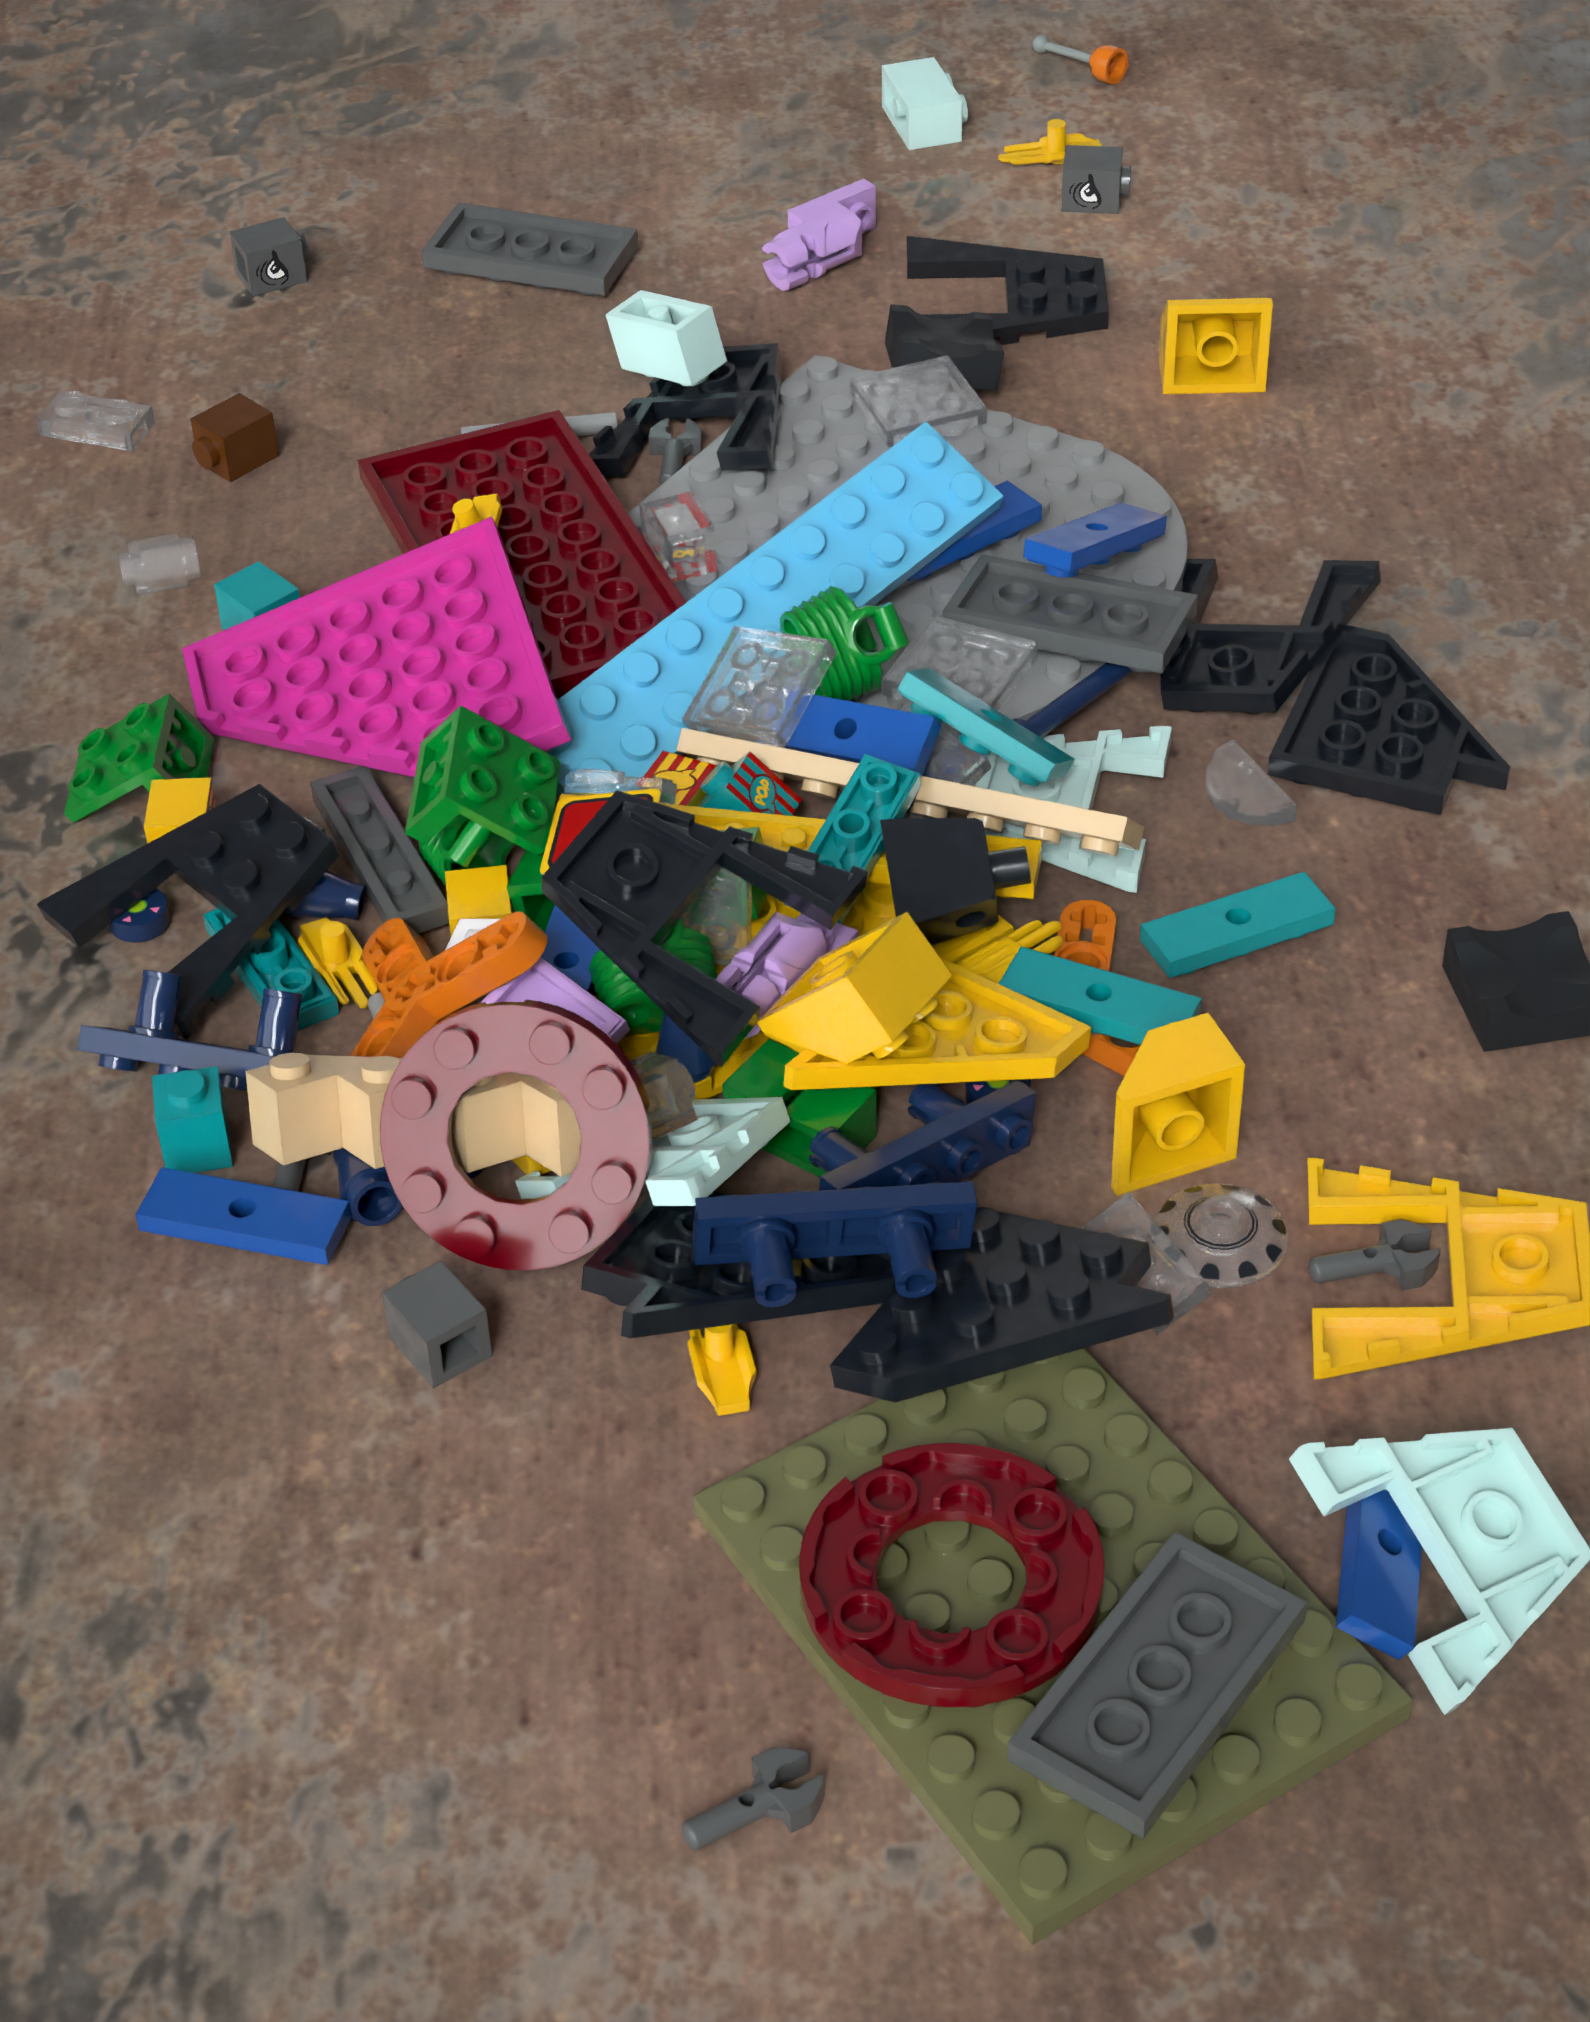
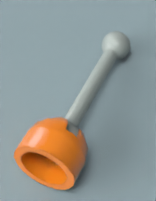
[1032,35,1128,85]

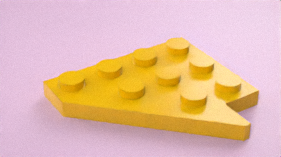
[763,957,1091,1090]

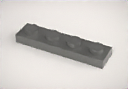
[310,766,449,934]

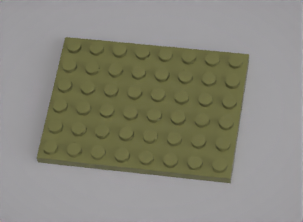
[693,1348,1413,1945]

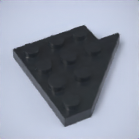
[1268,625,1510,815]
[581,1191,896,1338]
[830,1207,1174,1402]

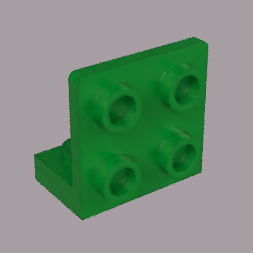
[64,693,215,823]
[405,705,560,856]

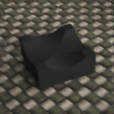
[885,304,1004,394]
[1442,911,1590,1052]

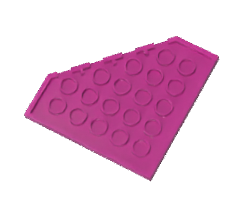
[182,517,571,777]

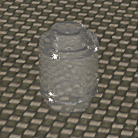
[118,533,201,596]

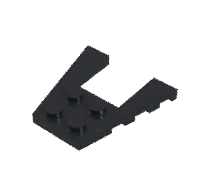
[907,236,1108,345]
[589,343,783,477]
[1161,559,1381,714]
[37,784,339,1040]
[542,790,868,1067]

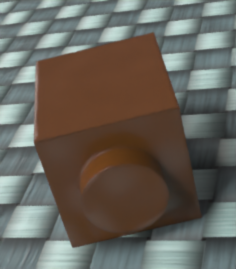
[190,393,279,482]

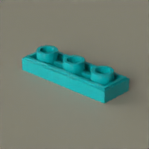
[897,668,1075,786]
[784,754,921,924]
[1140,871,1336,979]
[203,909,339,1031]
[998,947,1202,1045]

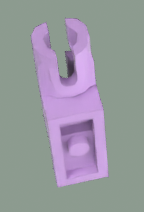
[762,178,876,291]
[715,912,858,1038]

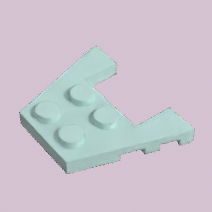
[967,726,1172,893]
[515,1097,790,1206]
[1289,1428,1590,1715]

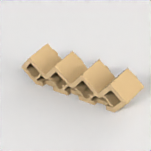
[245,1053,581,1177]

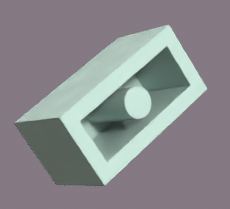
[882,57,968,150]
[606,290,727,386]

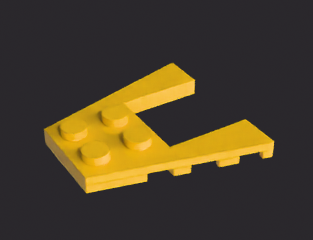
[1307,1158,1590,1379]

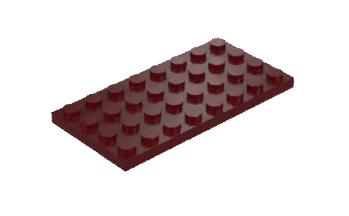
[358,410,686,697]

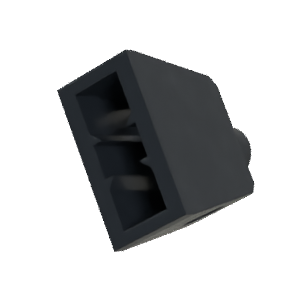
[880,818,1031,946]

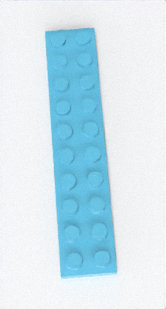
[547,422,1004,796]

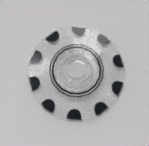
[1152,1183,1288,1288]

